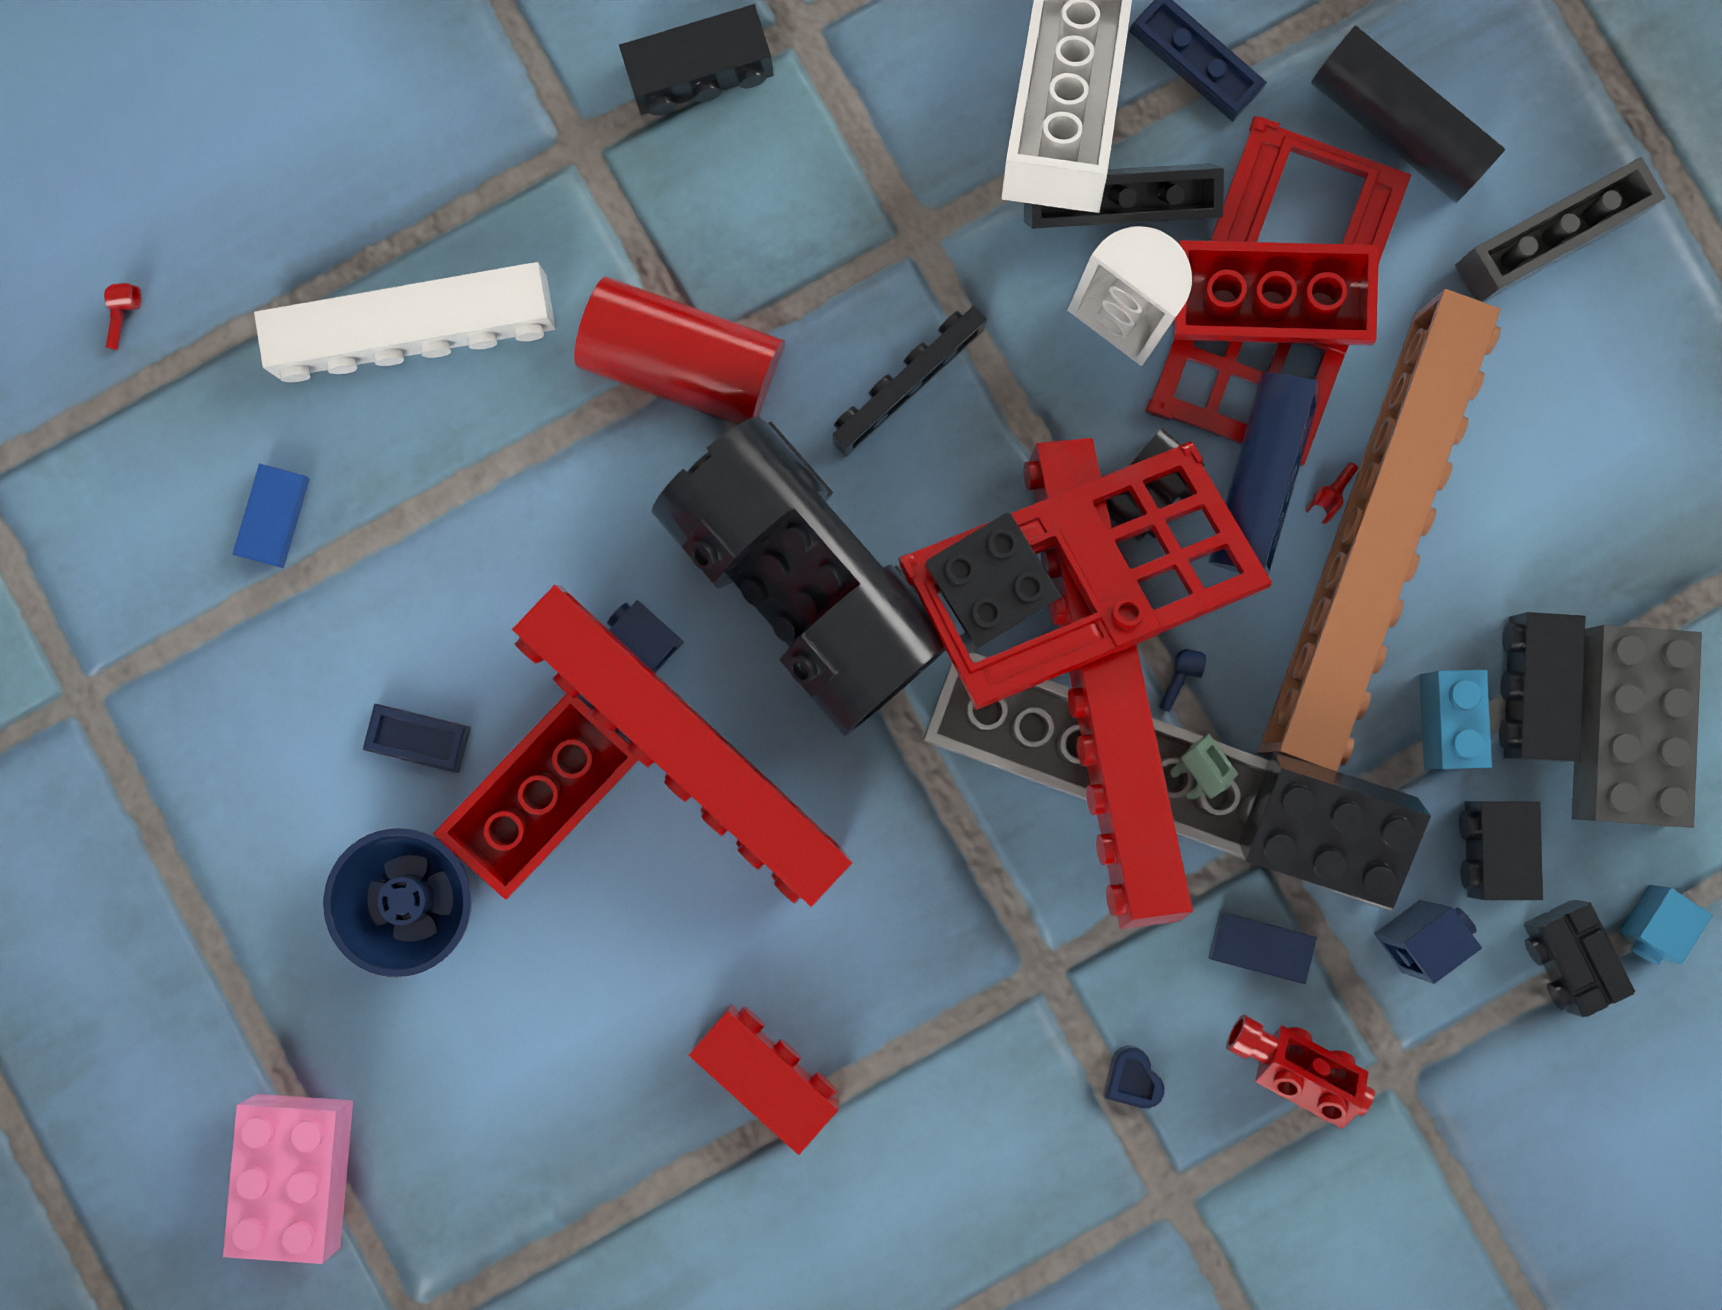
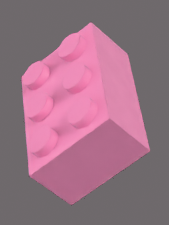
[223,1094,353,1264]

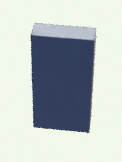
[362,703,471,773]
[1208,911,1317,984]

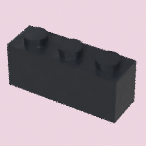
[619,4,774,116]
[1499,612,1585,762]

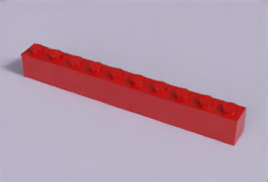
[1023,438,1193,930]

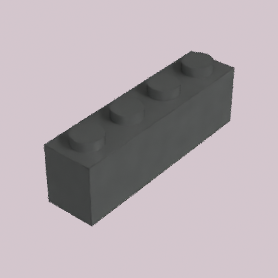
[1455,157,1666,302]

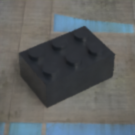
[1239,751,1431,909]

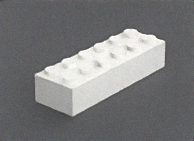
[1002,0,1132,213]

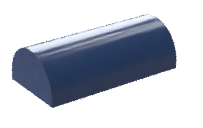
[1208,373,1319,576]

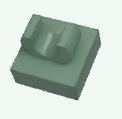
[1170,734,1238,799]

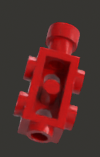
[1226,1014,1375,1129]

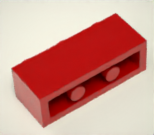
[688,1004,839,1155]

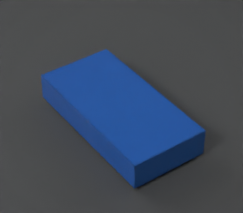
[232,463,310,569]

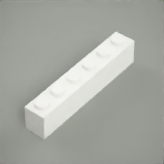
[254,262,556,382]

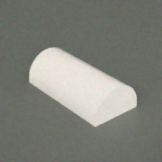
[1067,226,1192,366]

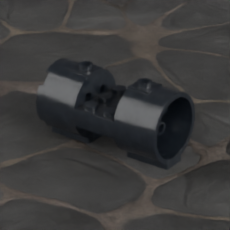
[652,416,946,736]

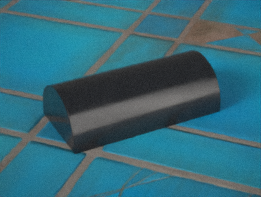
[1311,25,1506,203]

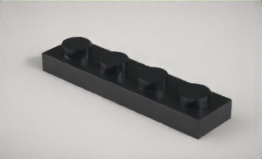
[833,305,987,457]

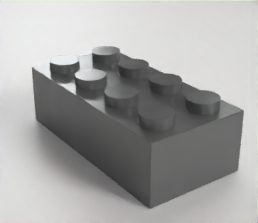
[1571,625,1702,828]

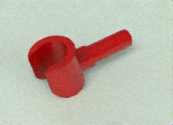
[104,283,141,350]
[1305,462,1358,524]

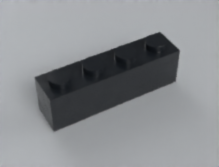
[1024,163,1224,229]

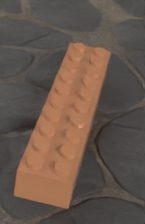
[1257,289,1501,771]

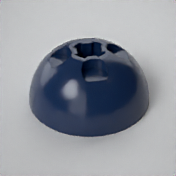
[323,828,473,977]

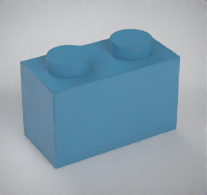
[1420,670,1492,769]

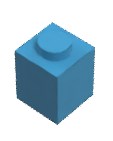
[1619,885,1713,965]

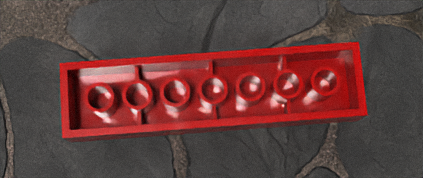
[511,584,852,907]

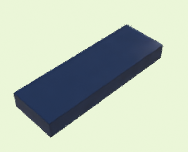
[1129,0,1267,122]

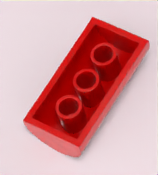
[1173,240,1379,346]
[574,276,785,425]
[433,693,638,900]

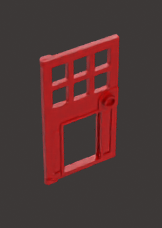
[1145,116,1411,466]
[898,441,1272,710]

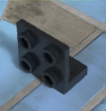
[925,513,1062,653]

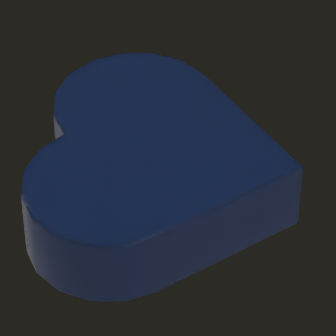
[1103,1045,1165,1109]

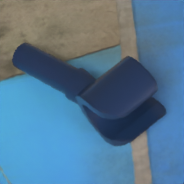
[1159,649,1207,712]

